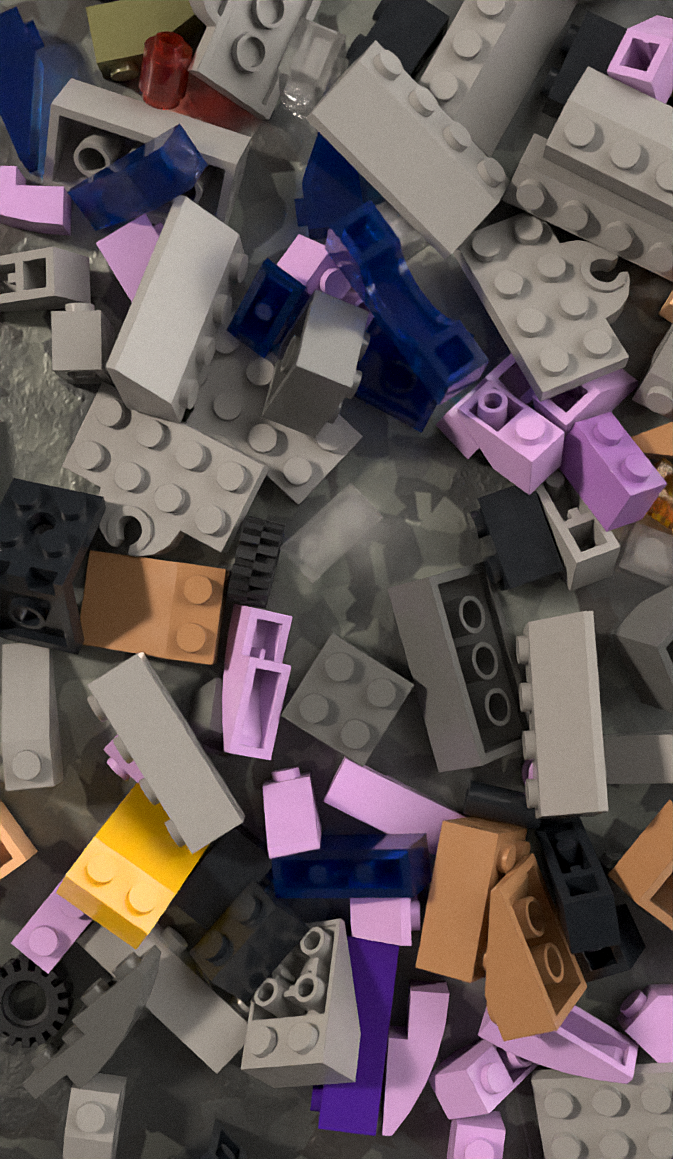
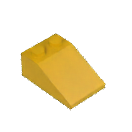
[56,783,210,949]

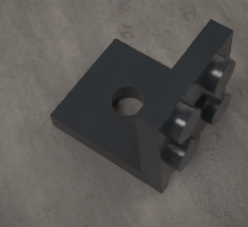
[0,478,106,655]

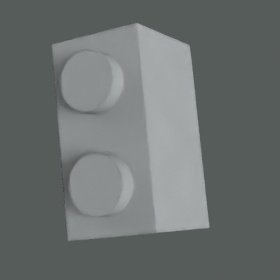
[51,303,115,384]

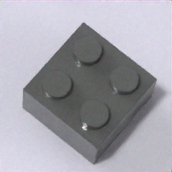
[262,289,370,438]
[281,632,414,767]

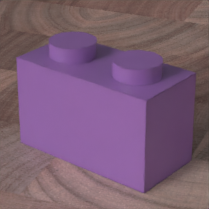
[559,412,667,532]

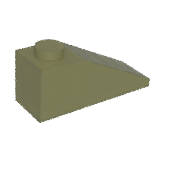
[86,0,206,81]

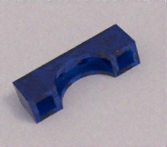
[325,200,489,406]

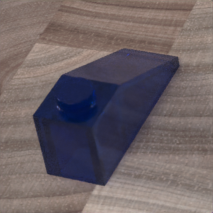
[0,6,45,173]
[294,81,365,240]
[68,123,208,231]

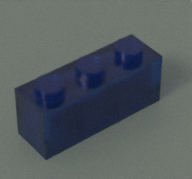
[271,833,432,898]

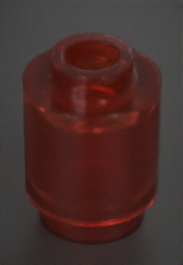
[139,31,193,110]

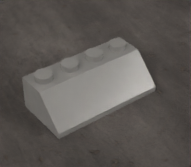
[418,0,579,157]
[306,40,511,260]
[543,66,673,221]
[42,78,252,226]
[106,194,249,423]
[516,611,609,819]

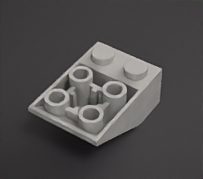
[241,919,361,1088]

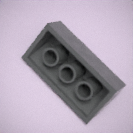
[387,561,530,773]

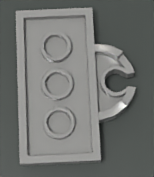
[187,0,322,120]
[453,212,630,402]
[185,314,363,507]
[62,381,270,557]
[531,1062,673,1159]

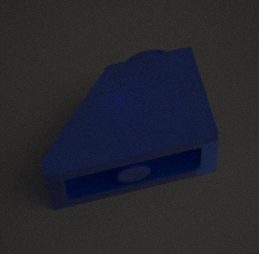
[226,258,309,359]

